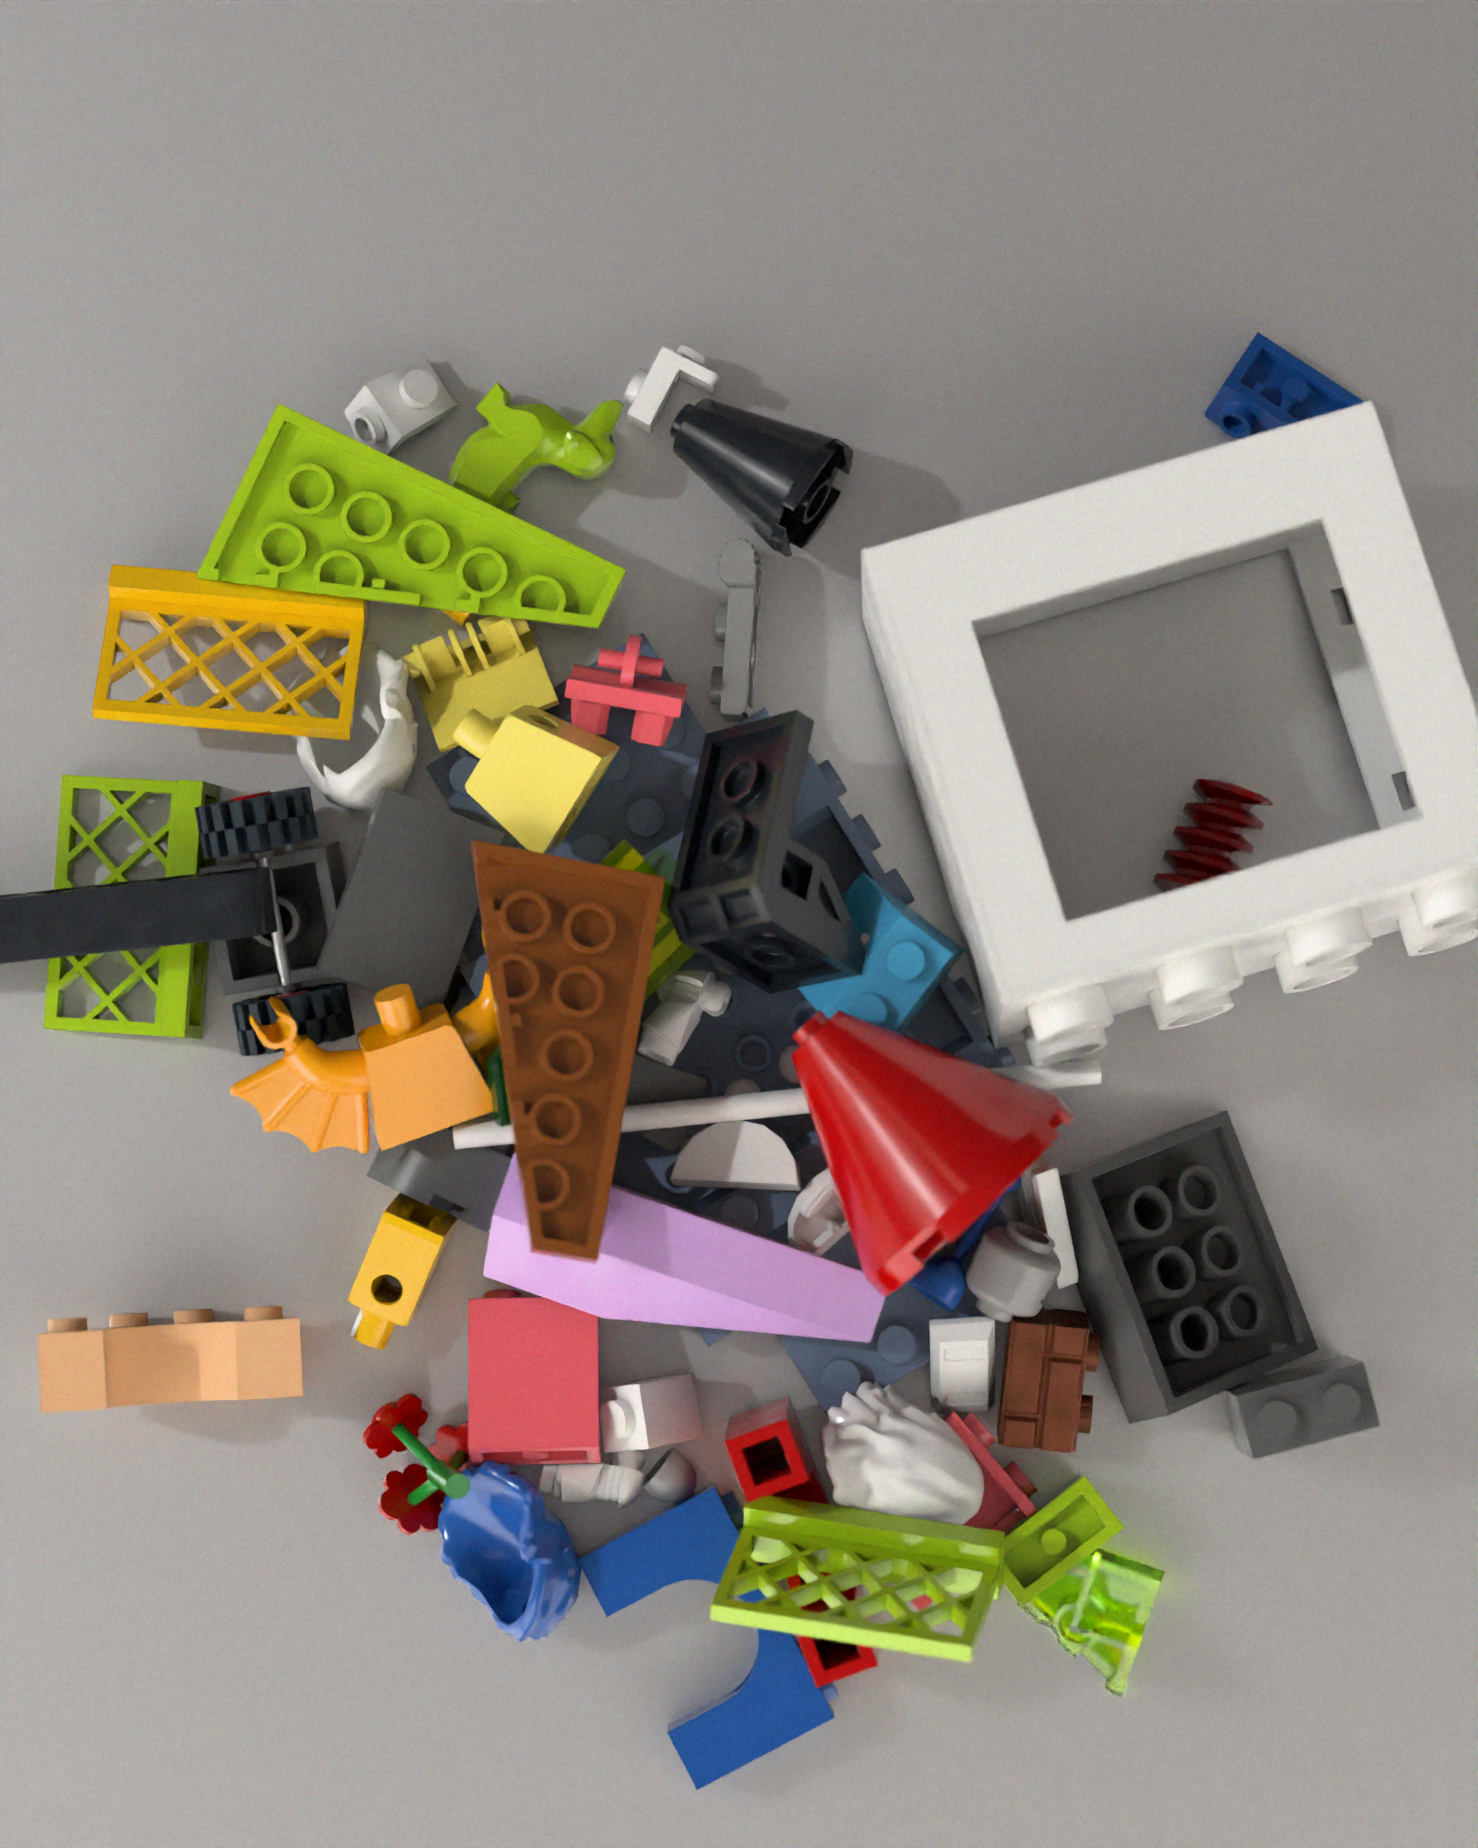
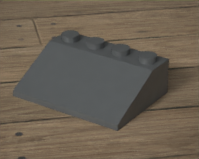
[1059,1110,1319,1424]

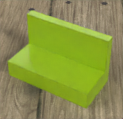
[1003,1476,1125,1608]

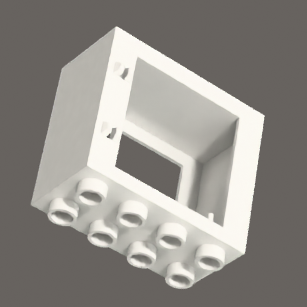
[861,401,1478,1067]

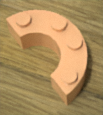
[37,1305,303,1413]

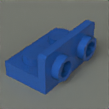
[1204,332,1364,439]

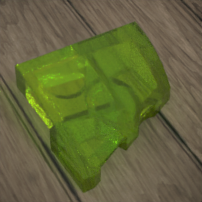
[1017,1548,1165,1697]

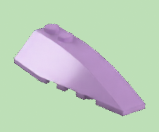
[482,1153,887,1343]

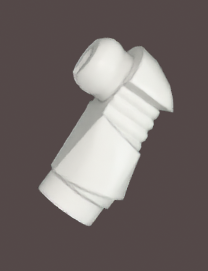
[638,969,731,1066]
[539,1450,647,1509]

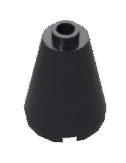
[670,398,853,557]

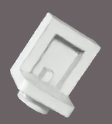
[622,345,719,434]
[345,353,458,456]

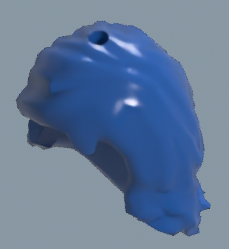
[438,1460,581,1642]

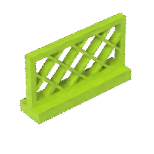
[43,775,221,1039]
[711,1495,1005,1663]

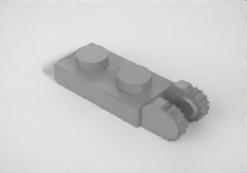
[710,537,762,722]

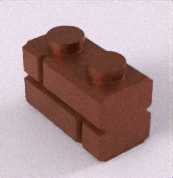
[997,1307,1100,1453]

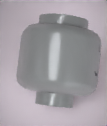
[965,1221,1061,1322]

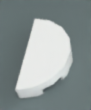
[670,1120,801,1191]
[788,1168,849,1256]

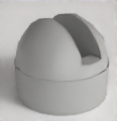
[642,1447,697,1504]

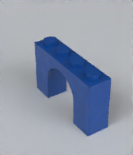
[577,1483,839,1790]

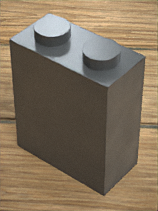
[1222,1355,1380,1460]

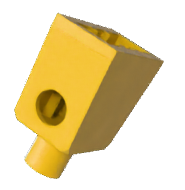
[348,1192,459,1349]

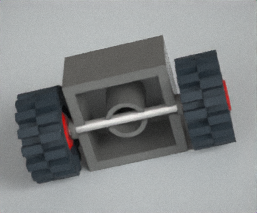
[194,787,356,1056]

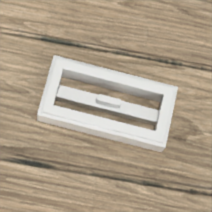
[1014,1157,1079,1289]

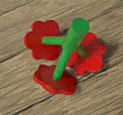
[362,1393,480,1535]

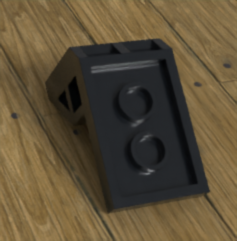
[667,710,866,994]

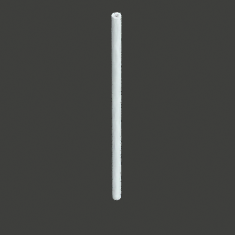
[453,1058,1102,1149]

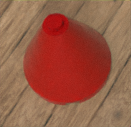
[791,1010,1075,1297]

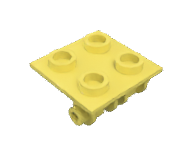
[402,616,560,753]

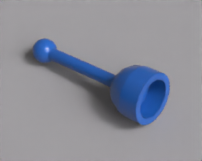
[909,1176,1022,1312]

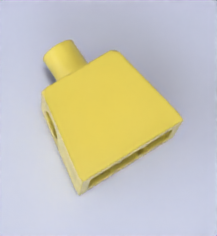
[452,705,620,854]

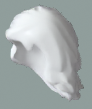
[286,642,418,810]
[820,1381,984,1525]

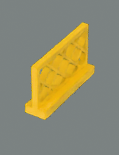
[92,564,369,741]

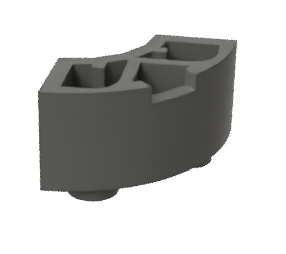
[367,1126,515,1234]

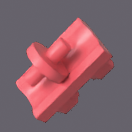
[564,634,688,746]

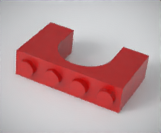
[724,1396,879,1688]

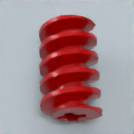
[1152,779,1273,893]

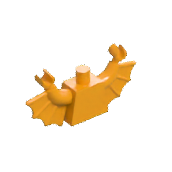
[230,929,499,1154]

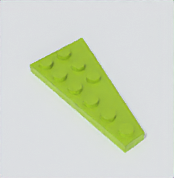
[195,403,628,629]

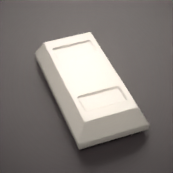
[929,1316,995,1414]

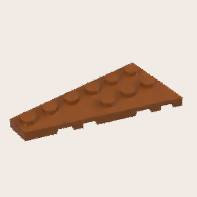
[470,840,665,1264]

